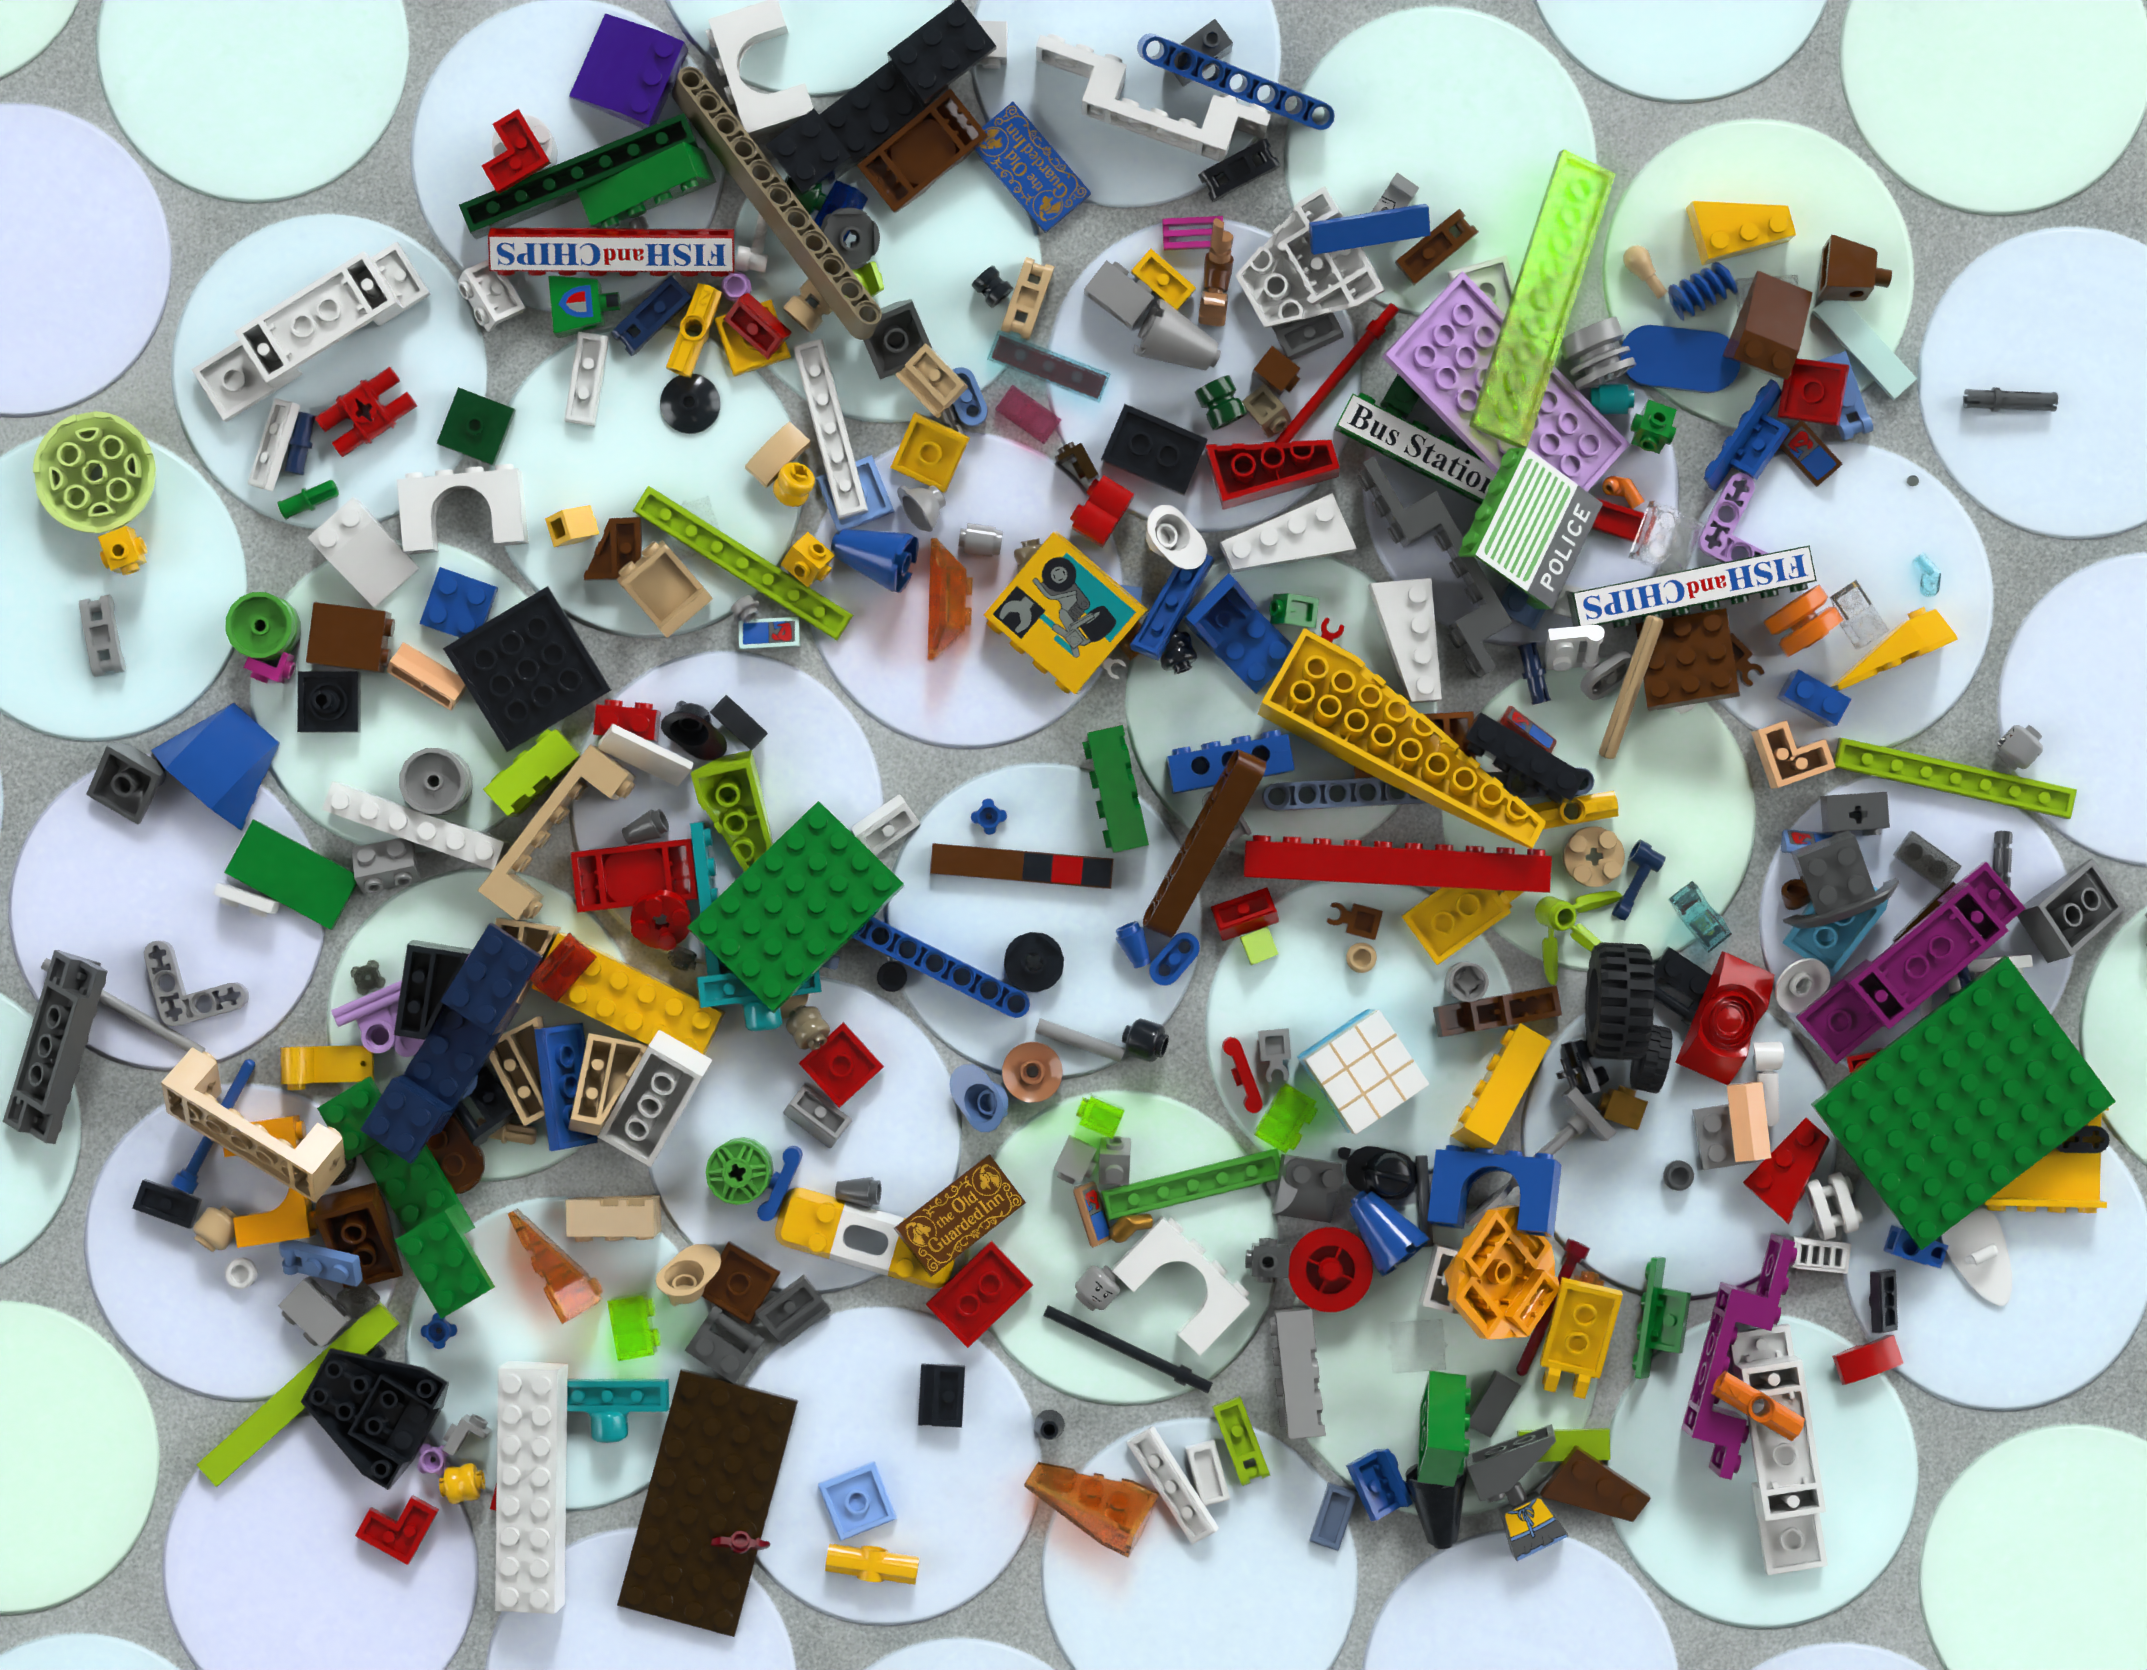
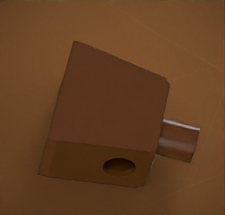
[1818,234,1892,301]

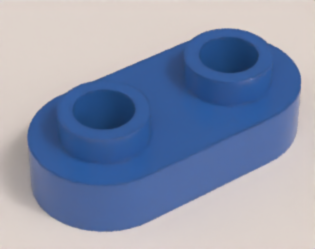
[1149,932,1200,986]

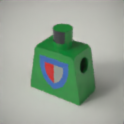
[548,276,621,338]

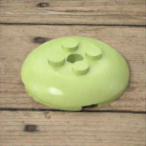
[33,411,156,533]

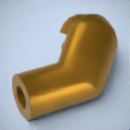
[1109,1214,1153,1243]

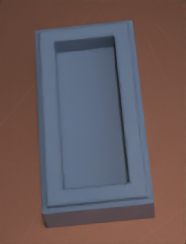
[1309,1482,1358,1551]

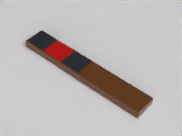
[930,843,1114,889]

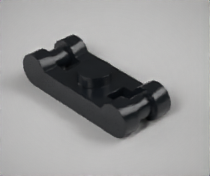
[1198,138,1281,202]

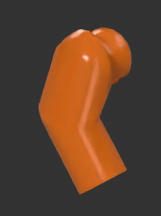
[1602,476,1645,509]

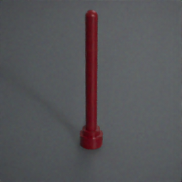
[1516,1238,1591,1376]

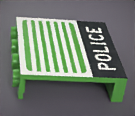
[1458,448,1603,610]

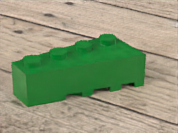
[578,142,716,228]
[1082,725,1149,853]

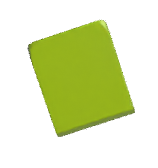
[1239,926,1278,966]

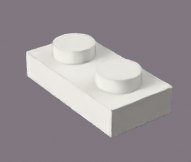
[213,883,281,917]

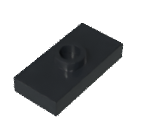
[1869,1269,1898,1333]

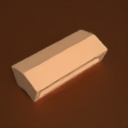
[387,642,467,711]
[1727,1082,1771,1162]

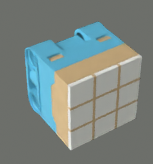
[1297,1009,1430,1135]

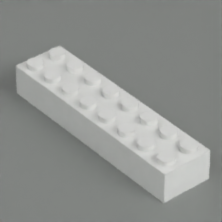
[495,1361,568,1614]

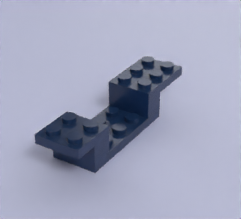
[360,923,543,1164]

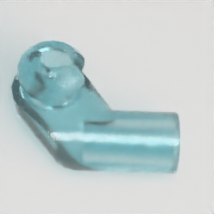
[1912,552,1942,597]

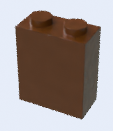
[306,602,395,673]

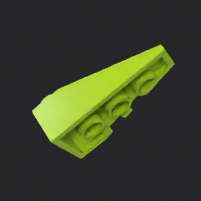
[691,750,773,872]

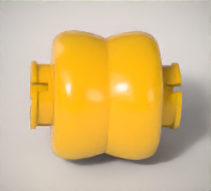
[773,463,815,507]
[439,1463,486,1504]

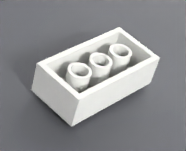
[598,1030,712,1167]

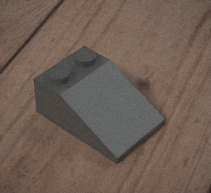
[2017,858,2125,963]
[1467,1424,1556,1502]

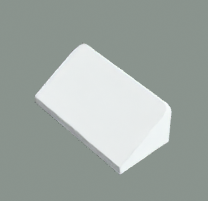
[851,794,921,855]

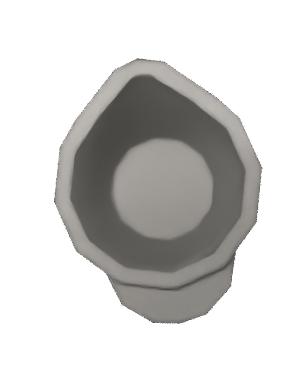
[897,485,946,532]

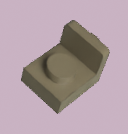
[1242,384,1292,438]

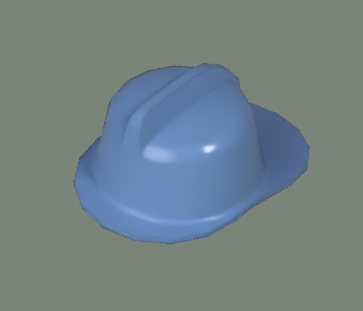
[949,1064,1009,1132]

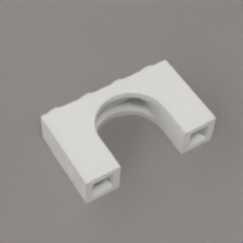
[705,0,813,139]
[397,464,529,555]
[1112,1216,1251,1356]

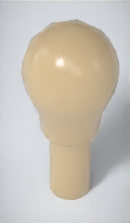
[1623,245,1668,299]

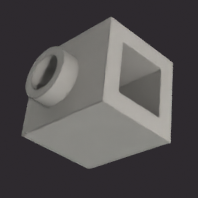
[1054,1135,1097,1184]

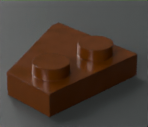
[584,517,643,581]

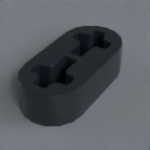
[2054,1125,2110,1153]

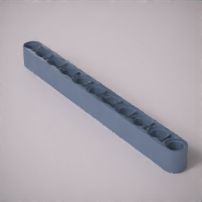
[1262,768,1595,811]

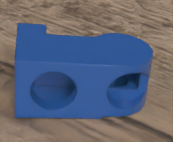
[1883,1225,1949,1269]

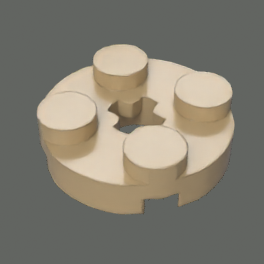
[1563,826,1625,887]

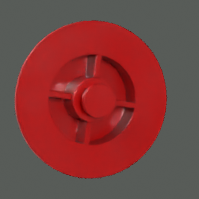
[1288,1227,1373,1312]

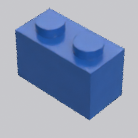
[1777,669,1852,727]

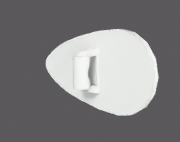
[1940,1205,2012,1306]

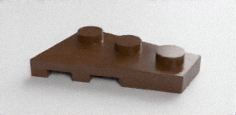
[1540,1445,1651,1522]

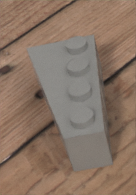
[1269,1306,1326,1439]

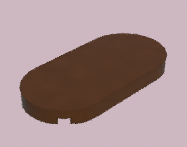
[426,1112,485,1194]

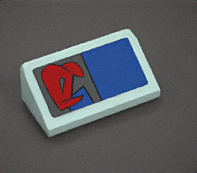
[739,617,801,650]

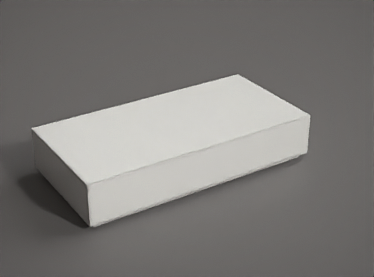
[1185,1439,1231,1506]

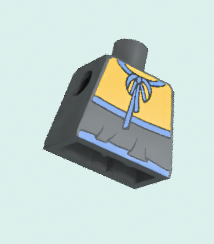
[1499,1482,1568,1561]

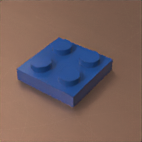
[419,567,498,638]

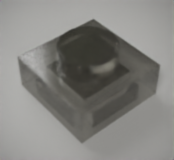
[336,1280,380,1320]

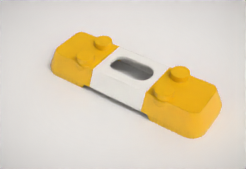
[775,1187,955,1289]

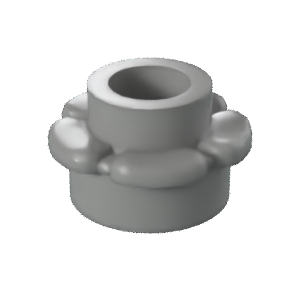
[731,595,759,623]

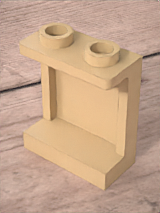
[617,540,713,638]

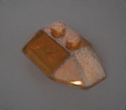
[927,538,973,662]

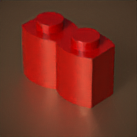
[1070,475,1134,548]

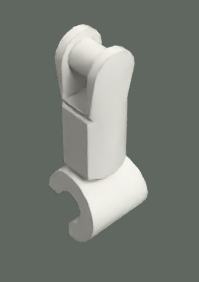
[1753,1042,1784,1127]

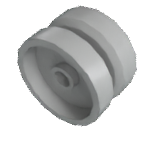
[399,748,473,815]

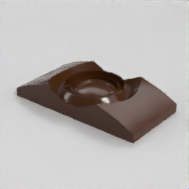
[857,88,989,213]

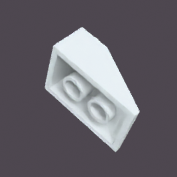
[308,497,420,608]

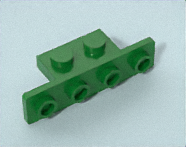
[1632,1257,1691,1379]

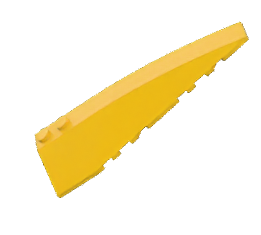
[1258,628,1546,849]

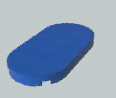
[1619,325,1740,393]

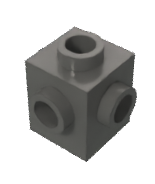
[1245,1238,1290,1283]

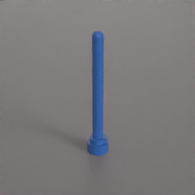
[171,1059,255,1194]

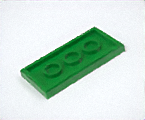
[224,819,357,930]

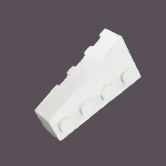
[1368,578,1442,704]

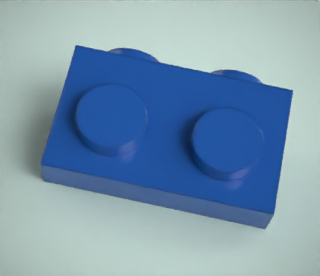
[1346,1448,1413,1521]

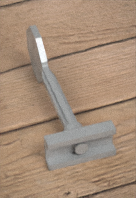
[1465,1087,1617,1226]

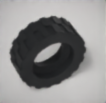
[1630,1025,1673,1094]

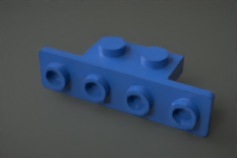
[1704,379,1790,491]

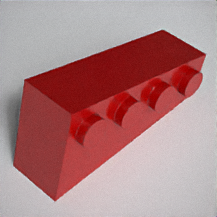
[1206,440,1340,510]

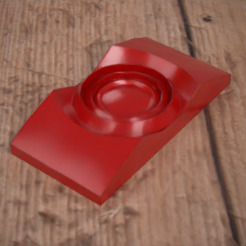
[571,839,699,913]
[1675,951,1775,1086]

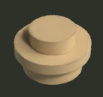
[1346,943,1377,973]

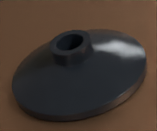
[660,374,721,434]

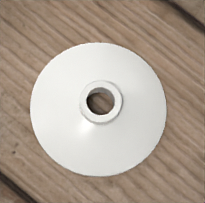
[1775,958,1830,1013]

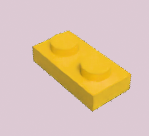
[1131,248,1196,311]

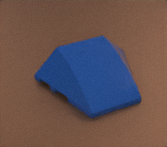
[151,703,280,831]

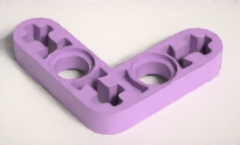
[1698,473,1768,563]

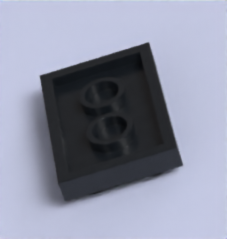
[1101,404,1208,496]

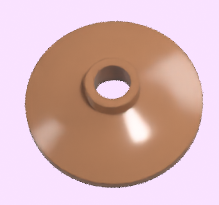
[1002,1042,1063,1103]

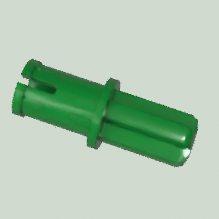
[277,480,339,520]

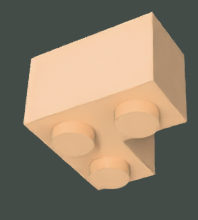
[1751,720,1836,789]

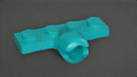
[696,970,822,1032]
[567,1379,670,1443]

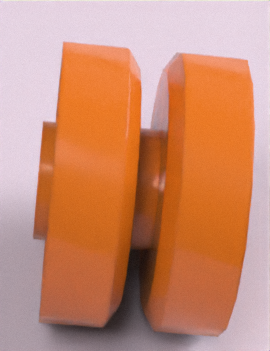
[1763,584,1844,657]

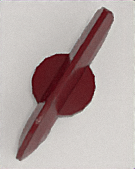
[711,1531,770,1554]

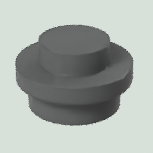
[1663,1160,1694,1191]

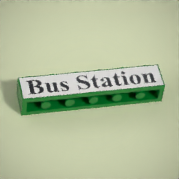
[1334,393,1496,505]

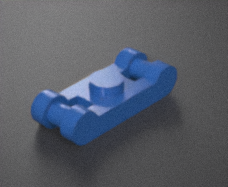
[757,1146,803,1221]

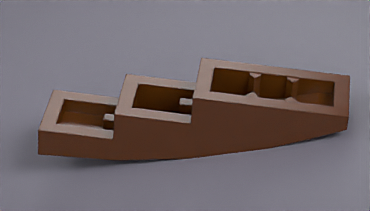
[1433,986,1562,1037]

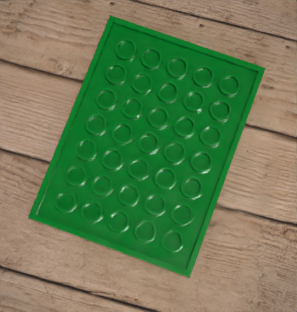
[1811,956,2116,1250]

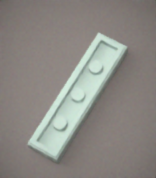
[1811,300,1917,400]

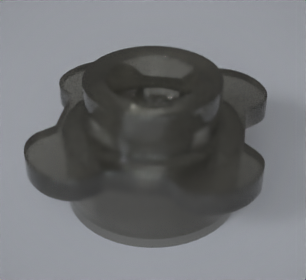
[667,946,697,971]
[350,960,386,995]

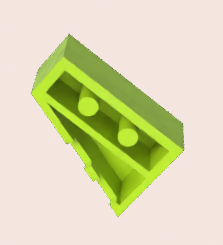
[483,729,582,818]

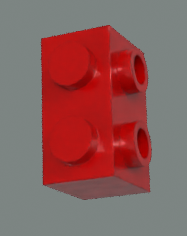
[593,699,661,742]

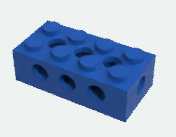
[1166,730,1295,794]

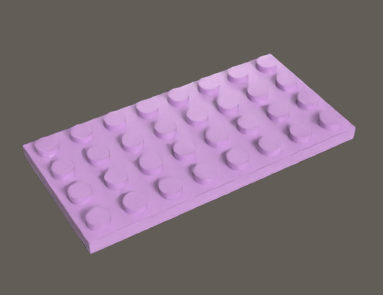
[1382,271,1630,492]

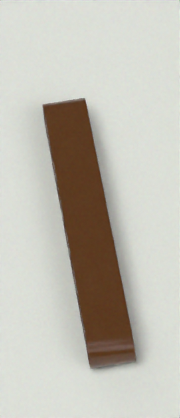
[1142,749,1266,938]

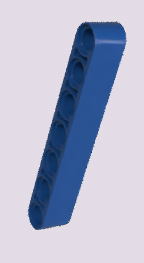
[1137,33,1335,130]
[852,917,1030,1018]

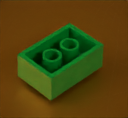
[1417,1371,1471,1487]

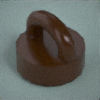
[1781,879,1811,910]

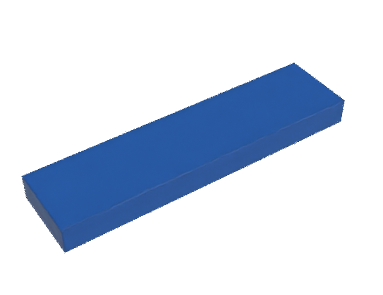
[1309,204,1431,255]
[1130,554,1214,661]

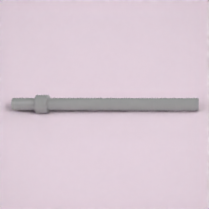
[41,958,206,1053]

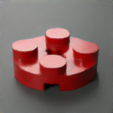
[630,890,692,951]

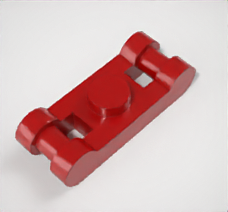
[1222,1037,1263,1113]

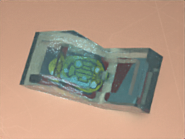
[1668,881,1732,953]

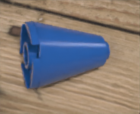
[831,529,919,593]
[1349,1190,1430,1277]

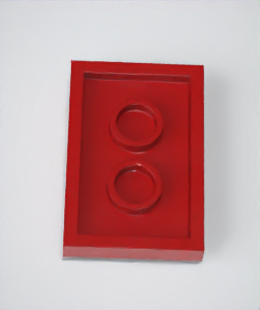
[926,1240,1033,1348]

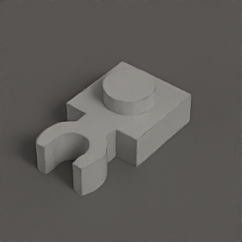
[1258,1028,1291,1082]

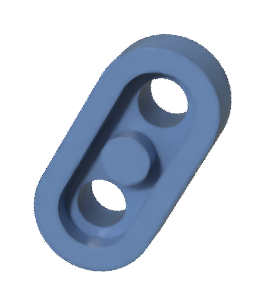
[953,367,988,427]

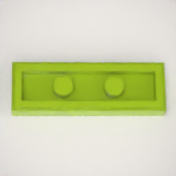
[1517,1428,1611,1462]

